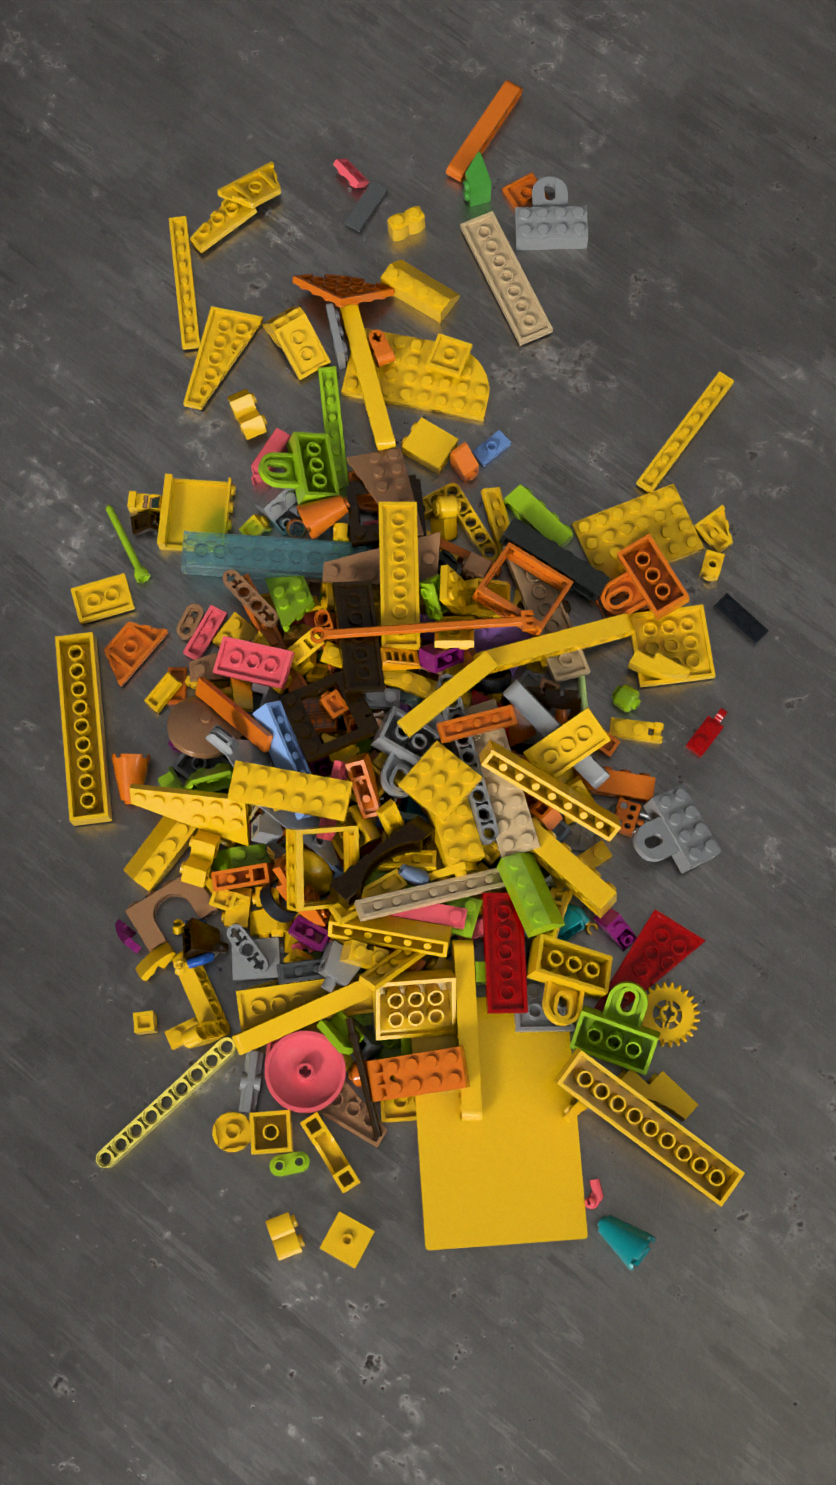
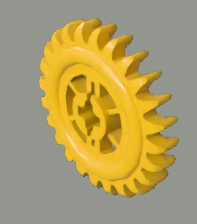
[642,982,700,1048]

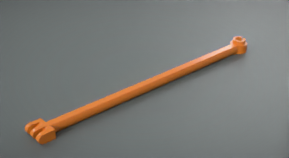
[310,610,536,644]

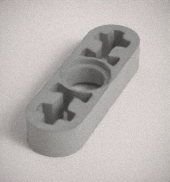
[227,924,269,975]

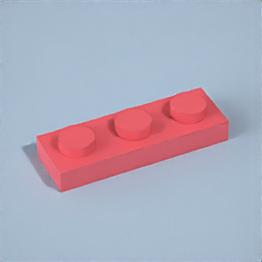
[183,605,228,660]

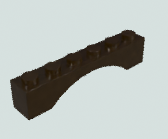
[329,815,435,910]

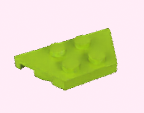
[265,575,316,632]

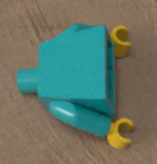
[557,900,598,941]

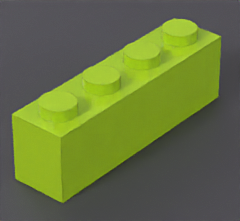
[504,484,573,548]

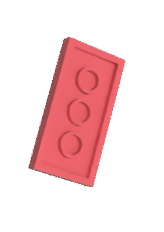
[213,636,295,690]

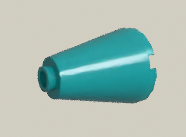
[597,1215,656,1271]

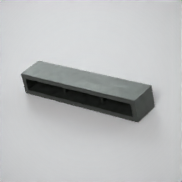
[499,518,610,603]

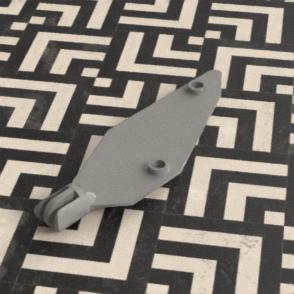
[205,724,338,866]

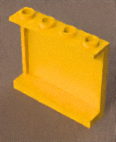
[157,473,236,554]

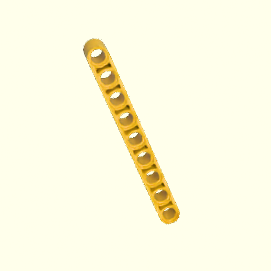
[339,304,396,451]
[473,613,635,674]
[452,940,482,1121]
[231,979,372,1055]

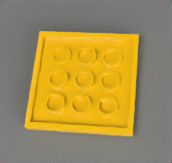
[629,604,716,688]

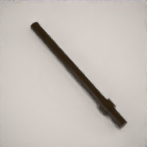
[345,1017,382,1138]

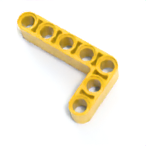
[422,483,498,563]
[172,950,230,1048]

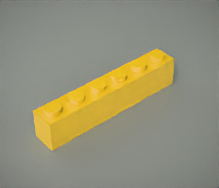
[328,914,452,957]

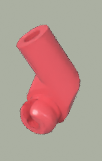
[585,1179,604,1209]

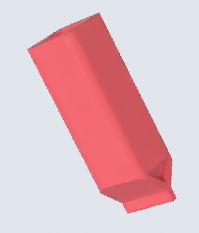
[251,428,291,486]

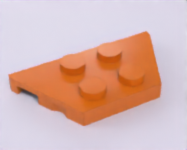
[104,622,169,687]

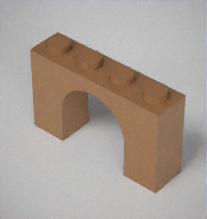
[125,873,219,952]

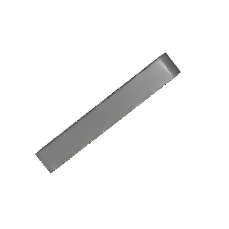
[502,679,610,789]

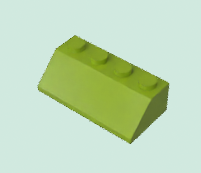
[497,852,565,938]

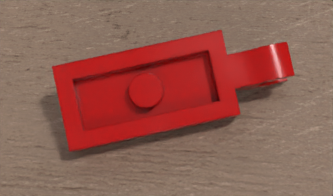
[685,708,728,758]

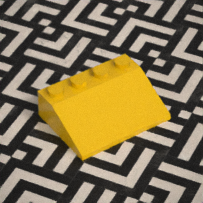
[372,969,456,1040]

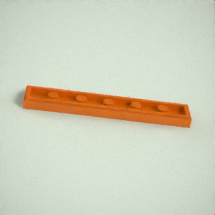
[195,677,273,753]

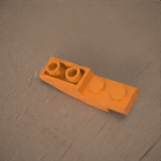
[272,856,330,927]

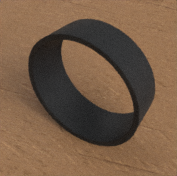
[260,880,298,923]

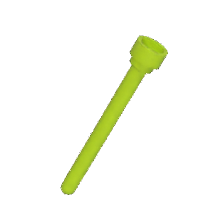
[105,505,151,583]

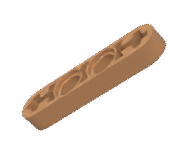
[222,569,279,628]

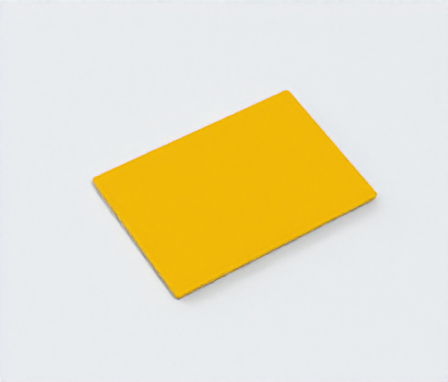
[411,997,588,1250]

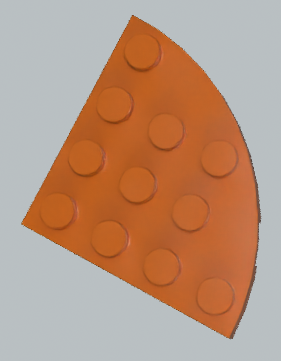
[292,274,394,307]

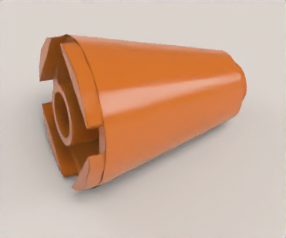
[296,495,351,540]
[112,754,151,804]

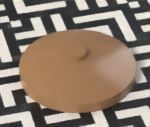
[167,695,244,759]

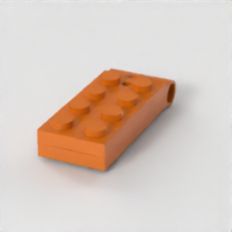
[367,1046,470,1102]

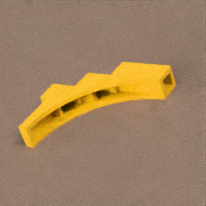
[563,1070,698,1123]

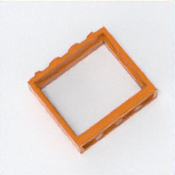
[472,542,573,637]

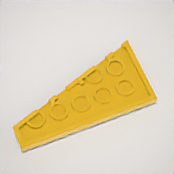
[129,784,250,846]

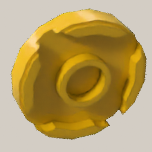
[212,1112,251,1152]

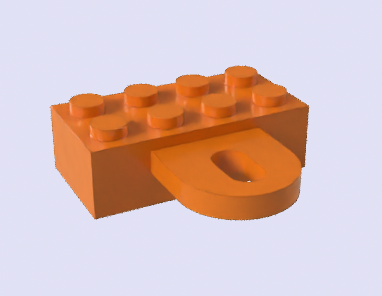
[601,534,690,621]

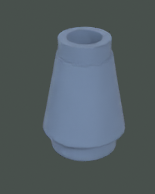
[398,864,429,887]

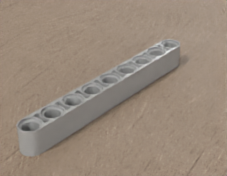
[436,674,499,845]

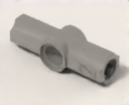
[239,1051,264,1113]

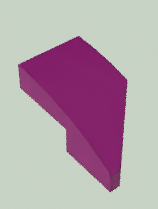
[115,919,142,953]

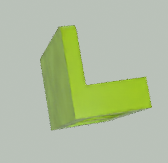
[316,1011,364,1055]

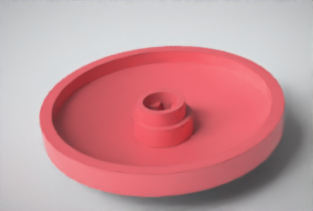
[265,1031,346,1113]

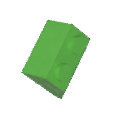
[463,152,491,207]

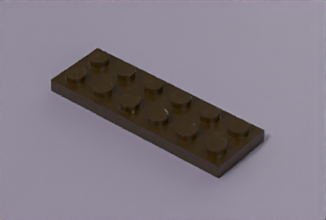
[332,581,385,694]

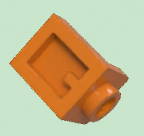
[319,689,349,720]

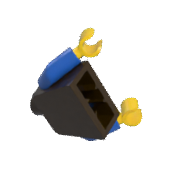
[172,918,229,975]

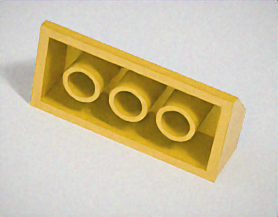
[380,259,460,324]
[123,816,198,892]

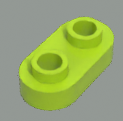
[269,1151,310,1177]

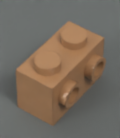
[460,552,492,581]

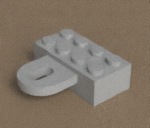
[514,176,588,251]
[371,706,454,798]
[633,784,722,874]

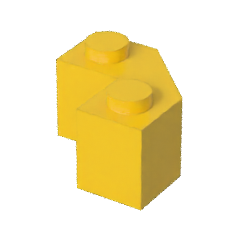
[227,388,268,440]
[180,829,221,888]

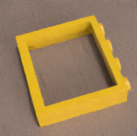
[286,824,360,912]

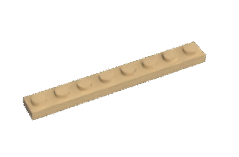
[354,868,506,922]

